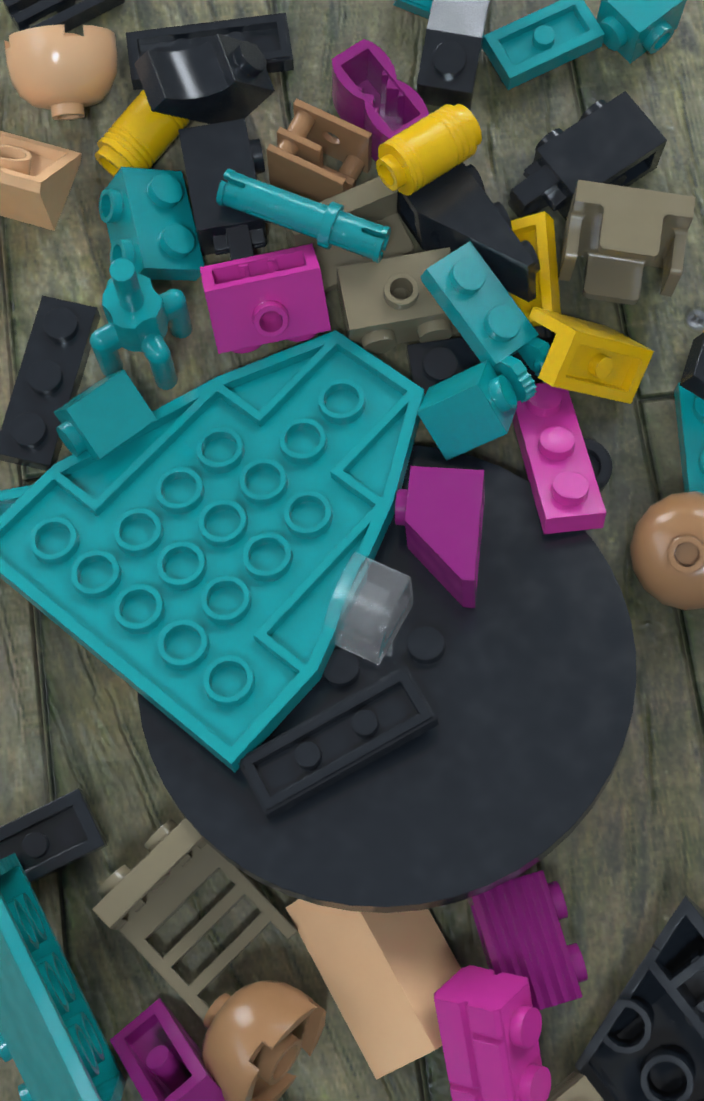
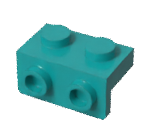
[99,167,205,281]

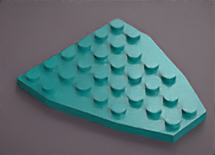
[0,330,425,772]

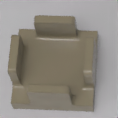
[558,180,696,305]

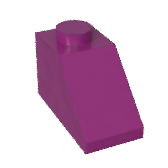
[395,466,485,608]
[110,998,225,1101]

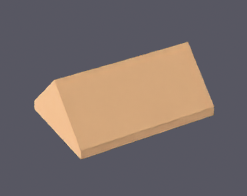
[0,131,82,231]
[285,899,461,1080]

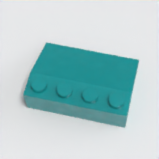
[0,853,126,1101]

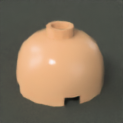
[4,24,117,120]

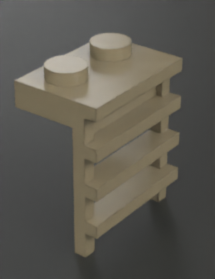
[92,817,297,1021]

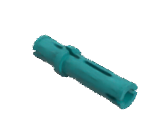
[216,169,391,263]

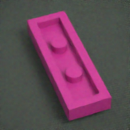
[512,382,606,534]

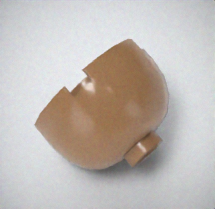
[630,491,704,611]
[202,980,326,1101]

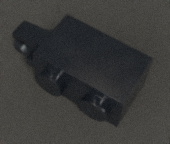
[508,91,667,220]
[178,118,271,260]

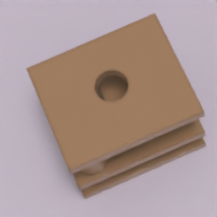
[267,98,372,202]

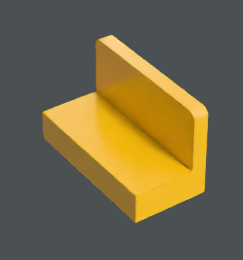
[529,307,654,404]

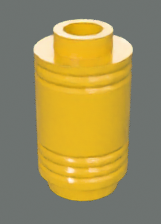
[95,90,189,177]
[376,104,482,196]

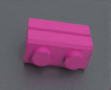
[434,965,551,1101]

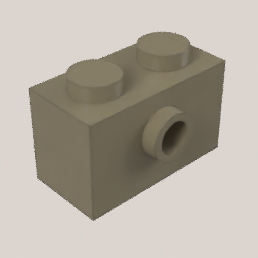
[337,247,459,354]

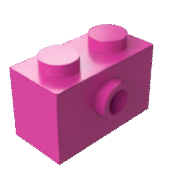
[200,244,331,354]

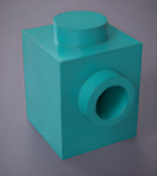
[596,0,687,64]
[417,359,517,461]
[54,370,157,460]

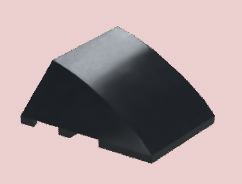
[575,895,704,1101]

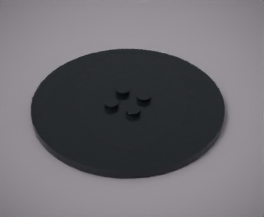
[138,445,636,913]

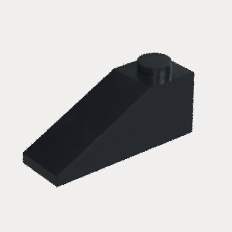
[417,0,490,110]

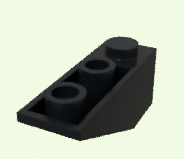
[397,162,540,302]

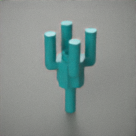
[90,258,192,390]

